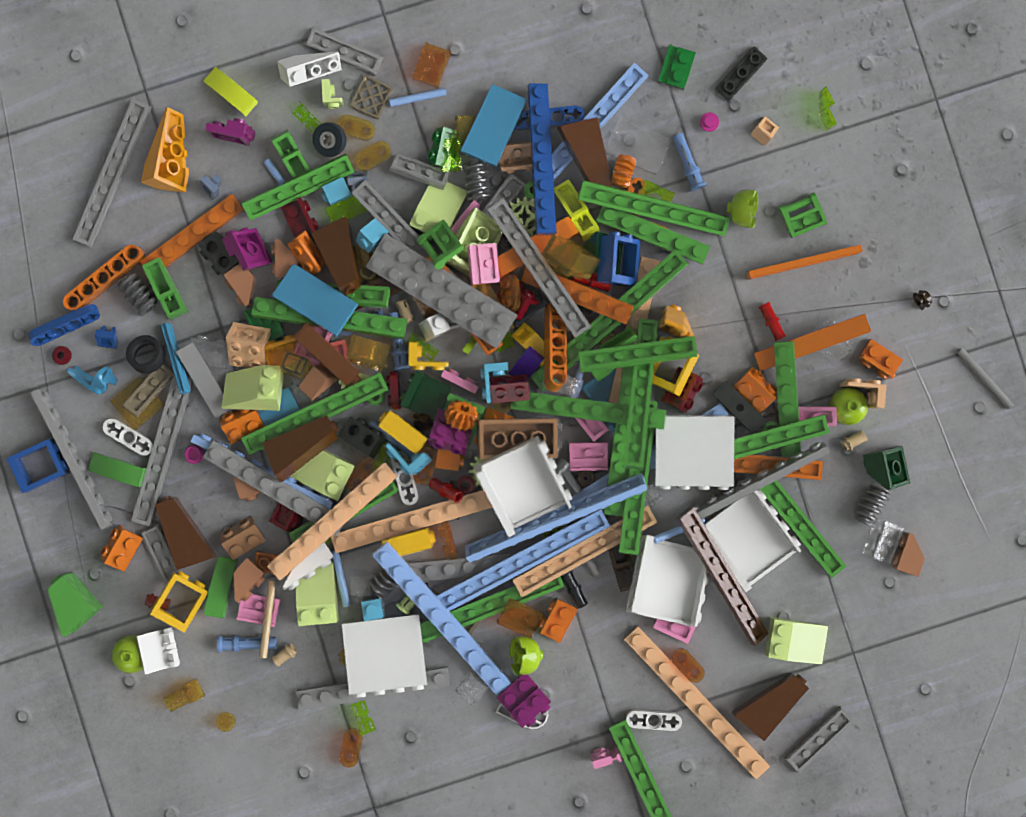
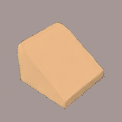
[750,116,779,146]

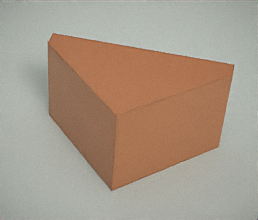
[299,364,338,401]

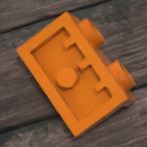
[858,339,903,380]
[538,598,578,643]

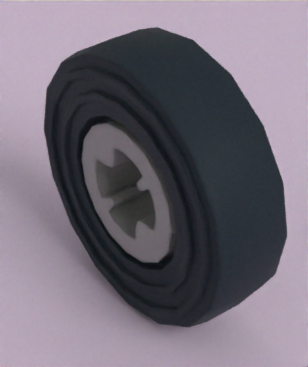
[312,122,346,157]

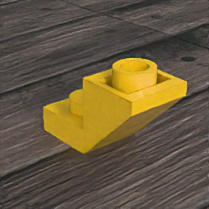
[511,323,544,367]

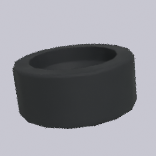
[126,335,166,374]

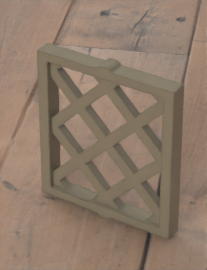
[350,74,393,119]

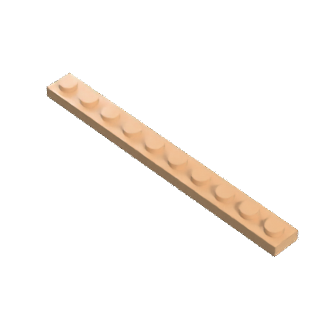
[331,489,493,553]
[624,625,770,780]

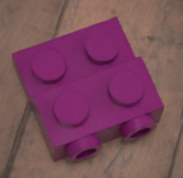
[205,118,255,146]
[222,227,273,271]
[428,408,472,455]
[497,674,551,728]

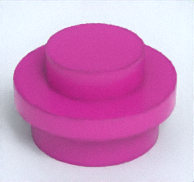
[700,112,719,132]
[184,445,204,464]

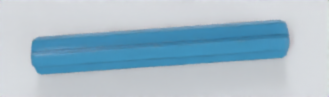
[161,322,191,395]

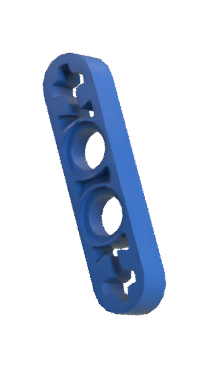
[514,106,584,130]
[28,304,100,346]

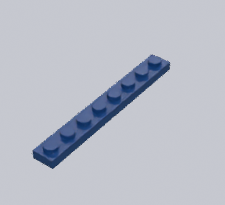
[527,83,556,235]

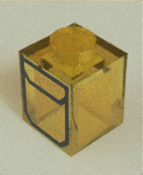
[280,351,312,380]

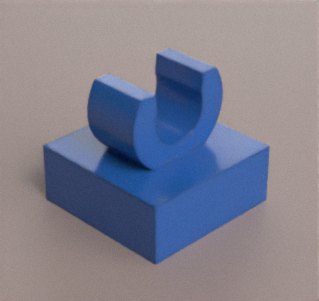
[94,325,118,349]

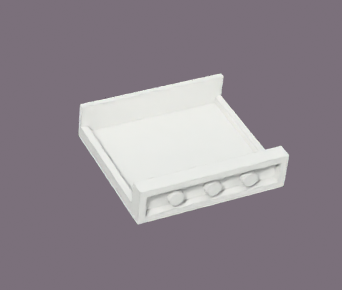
[655,415,734,490]
[474,436,573,537]
[704,489,801,592]
[626,535,709,627]
[342,614,428,698]

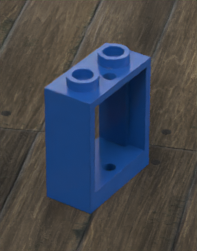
[597,232,641,286]
[6,439,70,493]

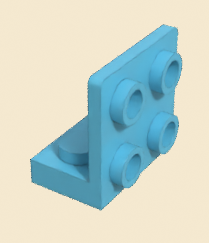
[481,362,509,403]
[385,443,433,475]

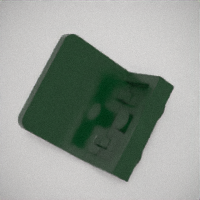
[399,370,451,421]

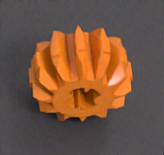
[611,154,636,188]
[444,400,478,432]

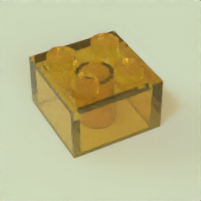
[541,234,601,280]
[346,335,393,371]

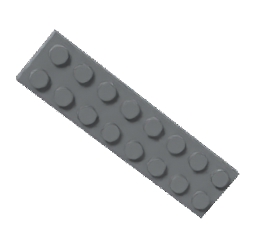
[366,233,517,348]

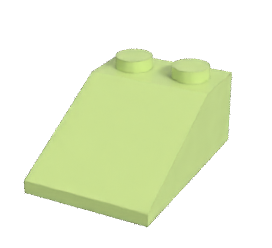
[409,182,467,234]
[446,207,503,278]
[221,365,284,411]
[290,450,355,501]
[296,563,339,626]
[765,617,828,664]

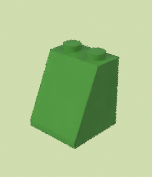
[48,573,103,637]

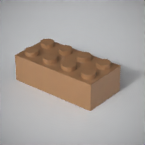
[477,418,558,459]

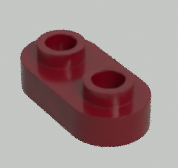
[386,371,401,410]

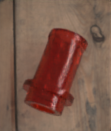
[145,593,171,611]

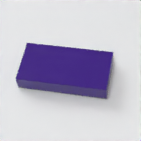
[508,346,544,379]

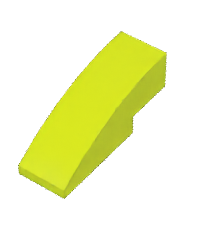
[203,67,258,117]
[554,179,600,242]

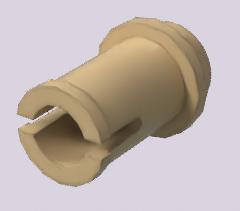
[395,299,414,324]
[841,430,867,451]
[272,644,297,667]

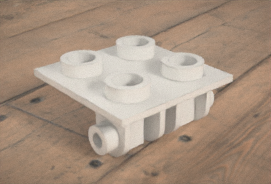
[136,627,180,674]

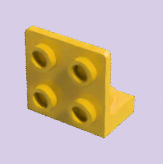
[409,341,449,370]

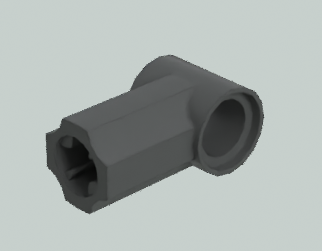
[554,458,582,496]

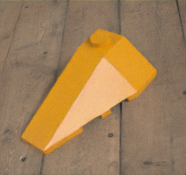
[141,107,189,193]
[658,304,694,338]

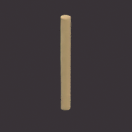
[259,580,276,658]

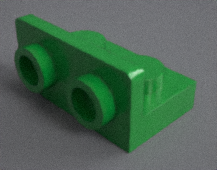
[428,127,464,171]

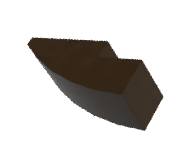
[608,544,634,592]

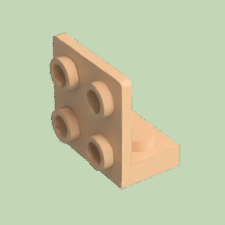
[226,322,271,368]
[840,378,886,409]

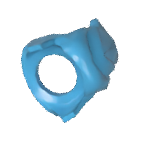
[67,365,118,395]

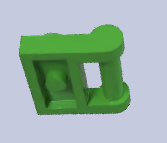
[778,192,828,239]
[417,219,465,269]

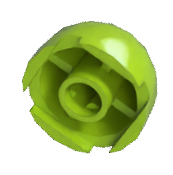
[727,189,758,228]
[829,387,868,425]
[111,635,143,674]
[509,636,543,675]

